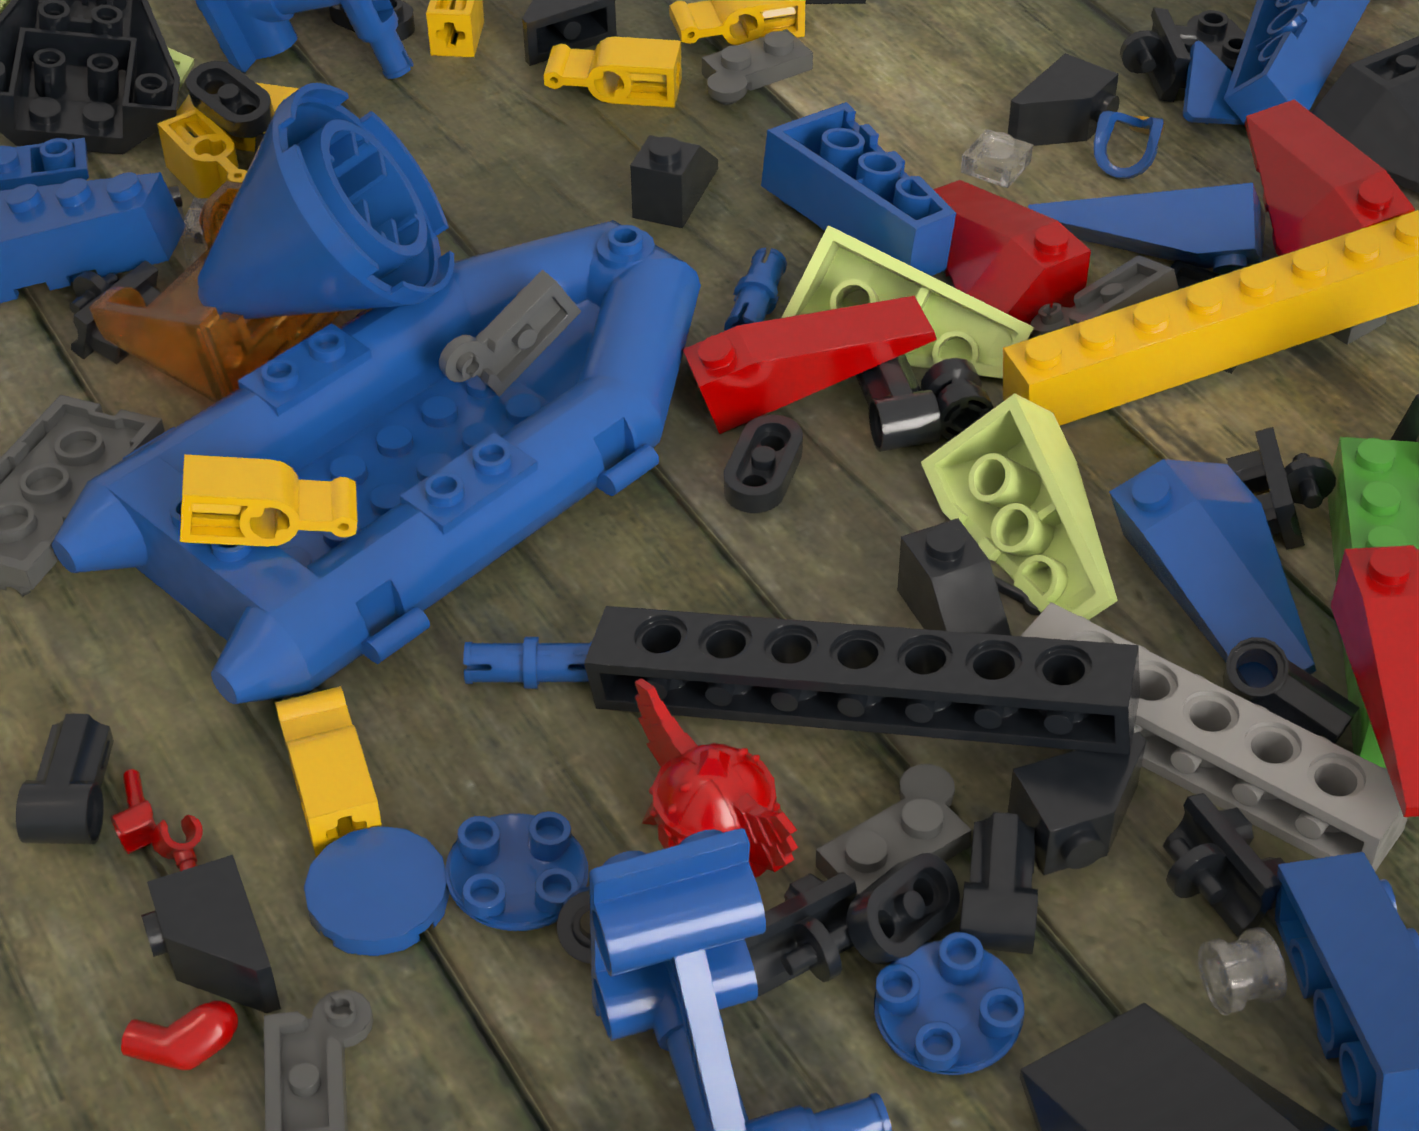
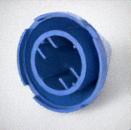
[198,83,454,321]

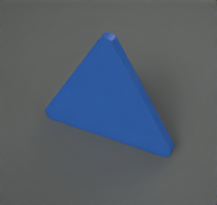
[1183,41,1245,125]

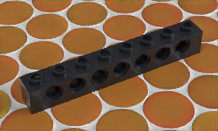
[584,606,1140,755]

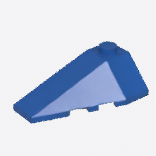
[1028,183,1265,274]
[1109,459,1316,688]

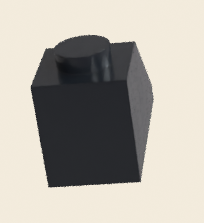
[522,0,617,66]
[1007,53,1120,148]
[630,135,718,229]
[897,518,1012,636]
[1008,731,1146,876]
[141,855,281,1013]

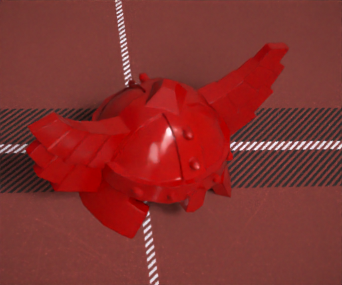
[635,678,798,878]

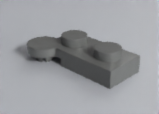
[702,29,813,105]
[1031,255,1179,337]
[439,270,581,397]
[816,764,971,897]
[264,990,374,1131]

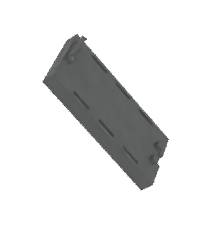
[0,395,165,597]

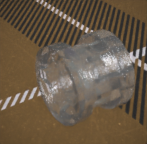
[1198,927,1288,1015]

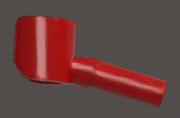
[110,769,156,854]
[151,815,203,871]

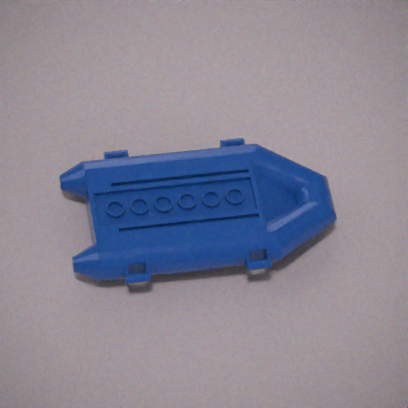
[52,220,701,704]

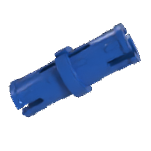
[724,248,787,331]
[463,637,592,689]

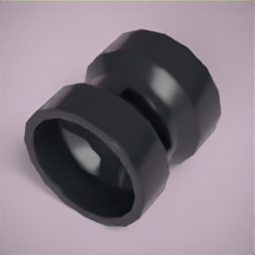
[921,358,994,440]

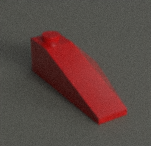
[1245,99,1415,256]
[933,180,1091,325]
[683,296,937,434]
[1330,545,1419,817]

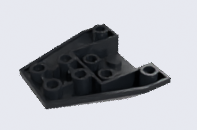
[0,0,180,155]
[1312,36,1419,193]
[1020,1003,1339,1131]

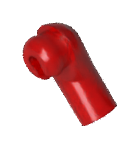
[121,1000,238,1070]

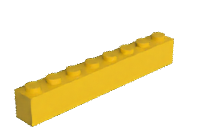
[1003,210,1419,426]

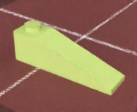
[782,225,1034,379]
[921,393,1118,620]

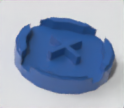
[304,826,450,956]

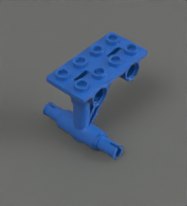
[195,0,414,79]
[589,828,892,1131]

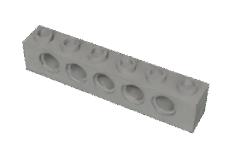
[1021,602,1408,871]

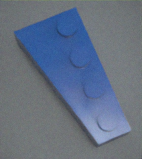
[1224,0,1370,124]
[761,102,956,276]
[0,172,186,303]
[1275,852,1419,1131]

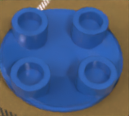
[446,811,588,931]
[874,932,1024,1075]

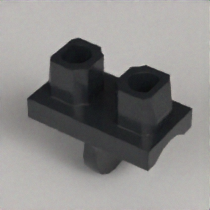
[1120,7,1197,102]
[69,260,174,364]
[1226,427,1336,550]
[1163,793,1285,938]
[745,872,857,997]

